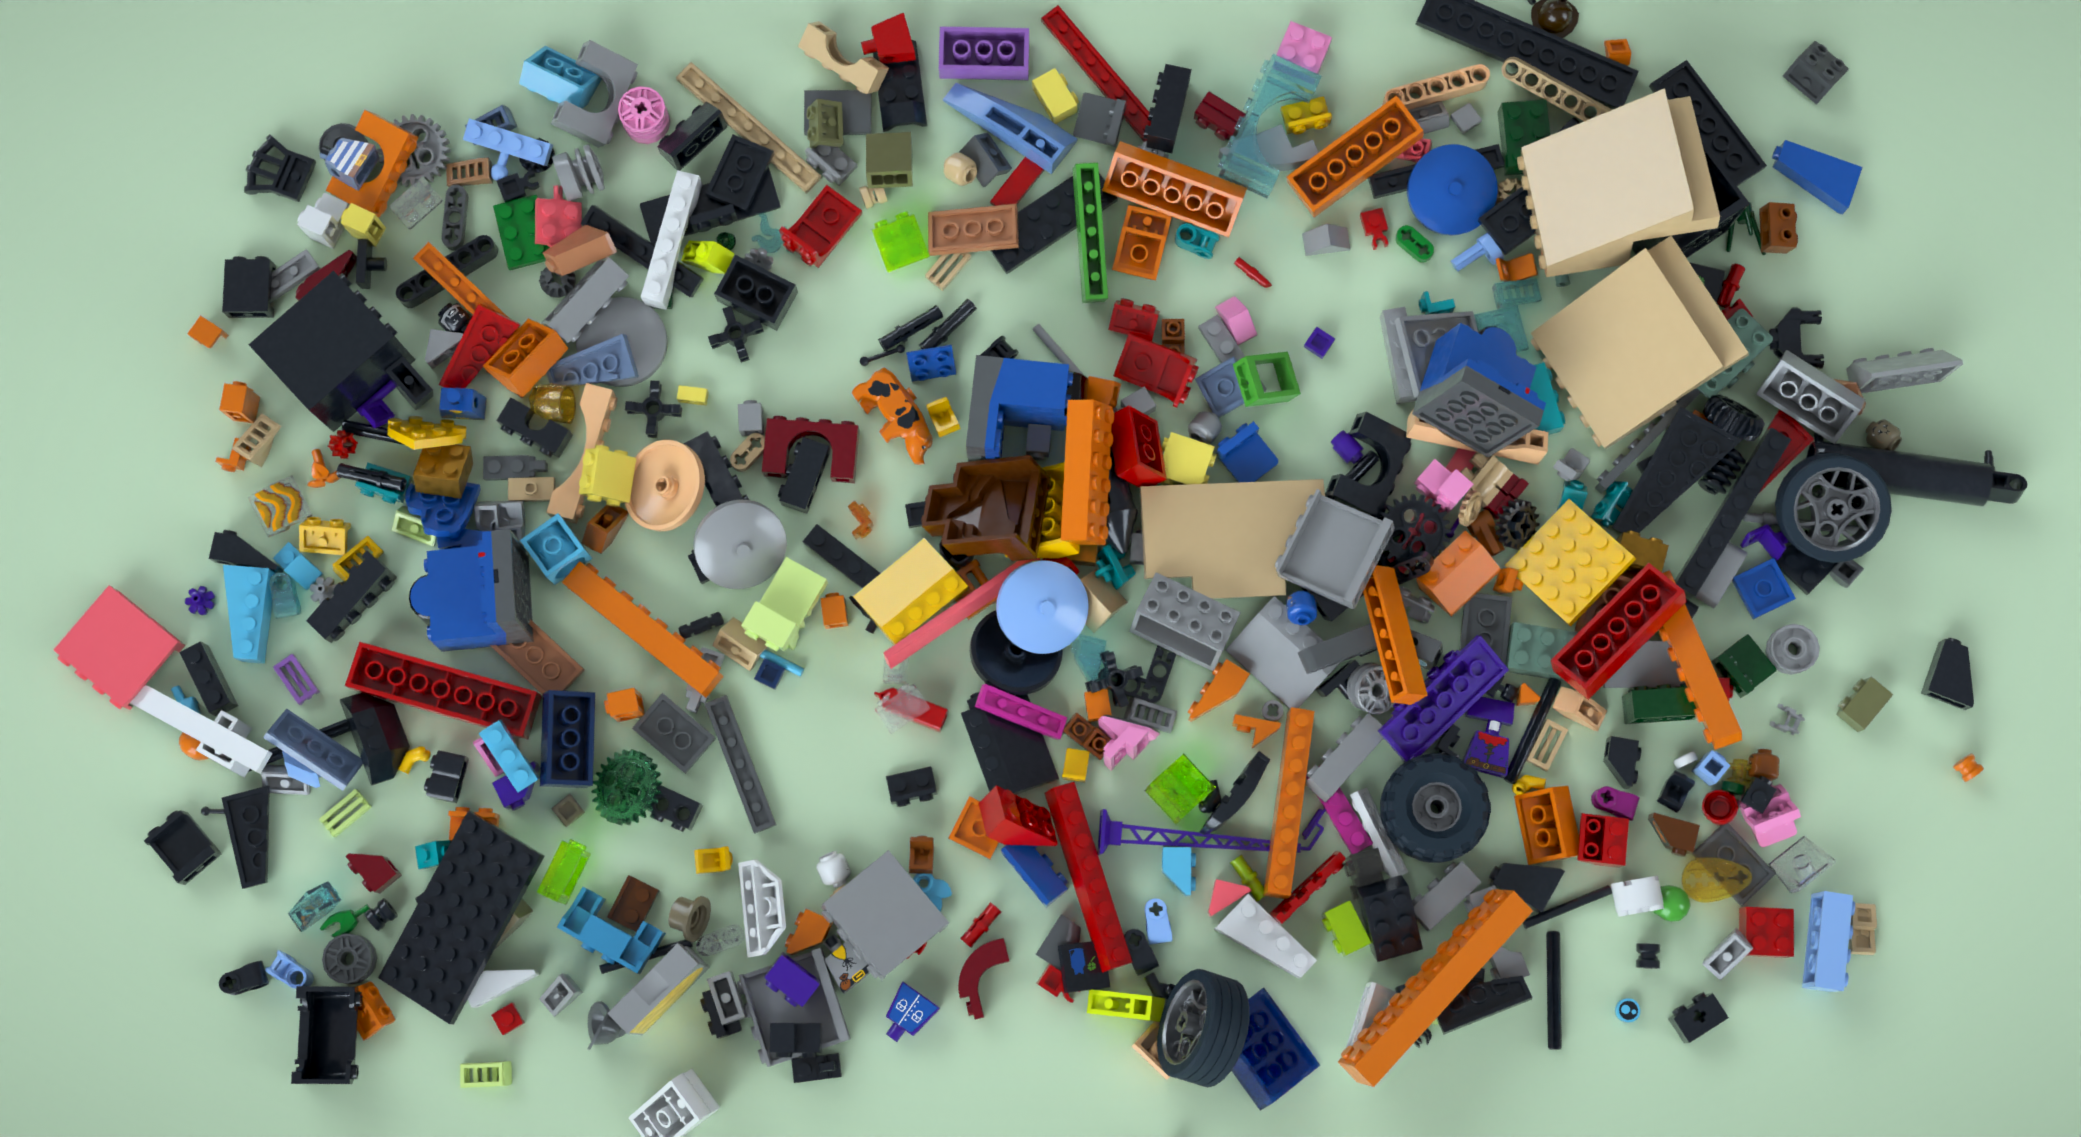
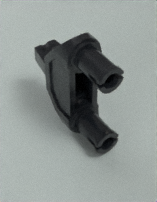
[1768,307,1824,369]

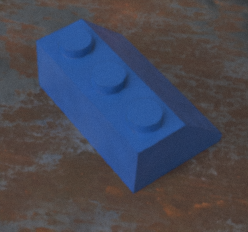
[1001,845,1069,908]

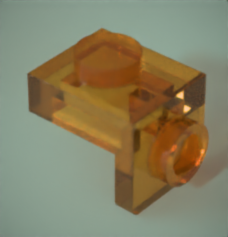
[848,501,874,540]

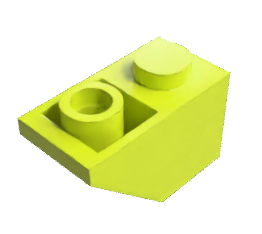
[681,240,735,274]

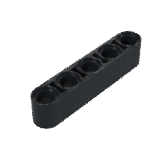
[396,235,498,308]

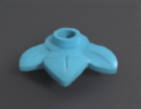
[913,873,952,912]

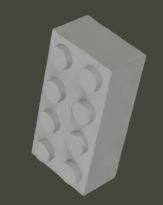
[1756,350,1865,444]

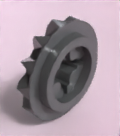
[539,266,576,297]

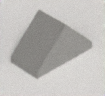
[1302,224,1350,256]
[425,329,463,369]
[539,973,583,1017]

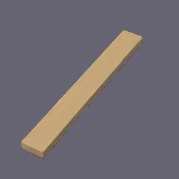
[676,62,822,194]

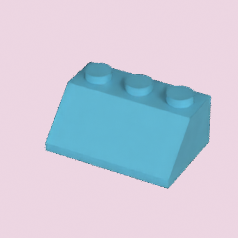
[519,46,602,109]

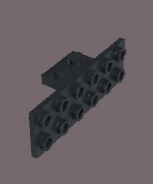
[640,167,781,245]

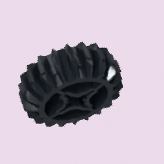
[1702,394,1765,441]

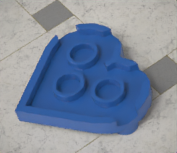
[405,482,481,539]

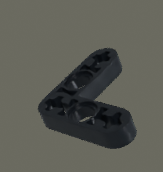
[1377,551,1434,585]
[1098,645,1176,704]

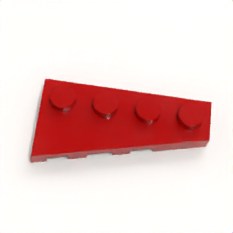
[439,303,521,388]

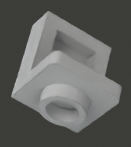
[1553,448,1590,481]

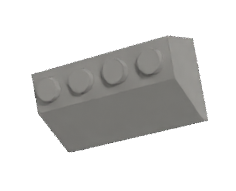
[541,257,629,343]

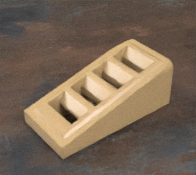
[232,414,282,464]

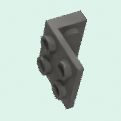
[1783,41,1849,105]
[1073,92,1127,147]

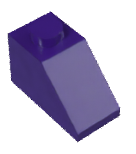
[492,761,540,811]

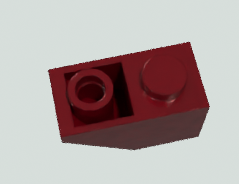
[345,853,402,894]

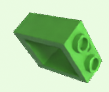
[1233,351,1301,407]

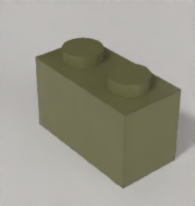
[1836,676,1893,732]

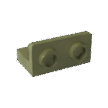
[806,99,843,149]

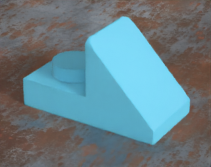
[272,542,323,590]

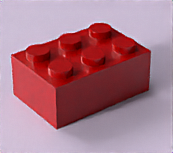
[1111,405,1167,488]

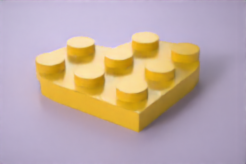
[388,416,466,450]

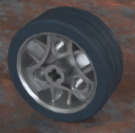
[1775,453,1892,563]
[1157,969,1249,1088]

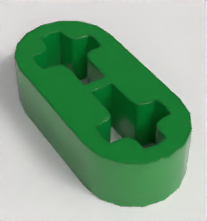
[1395,225,1434,262]

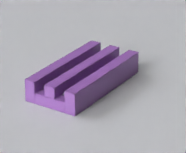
[273,654,320,705]

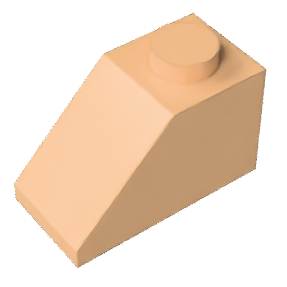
[1552,687,1607,731]

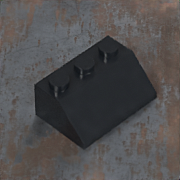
[657,102,727,171]

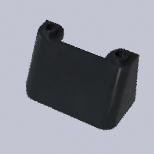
[291,986,363,1084]

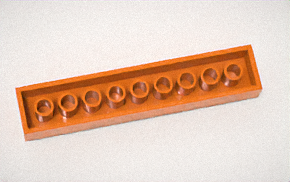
[1338,889,1533,1087]

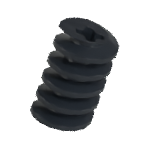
[1698,448,1746,495]

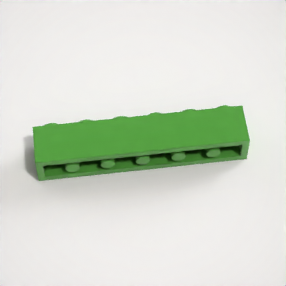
[1072,163,1108,303]

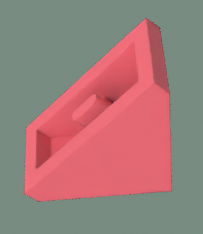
[1208,879,1251,917]

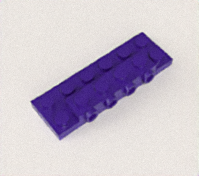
[1378,635,1509,762]

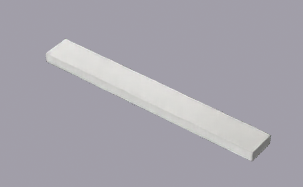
[130,685,272,774]

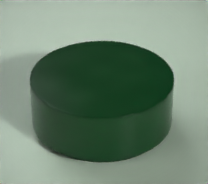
[1721,781,1746,795]

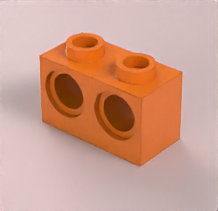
[604,688,645,722]

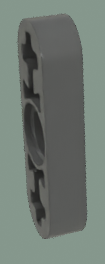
[442,185,468,250]

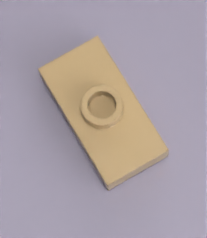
[508,477,555,502]

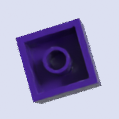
[764,952,820,1007]

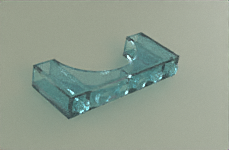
[1217,54,1322,198]

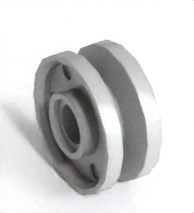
[1765,624,1820,675]
[1347,663,1395,714]

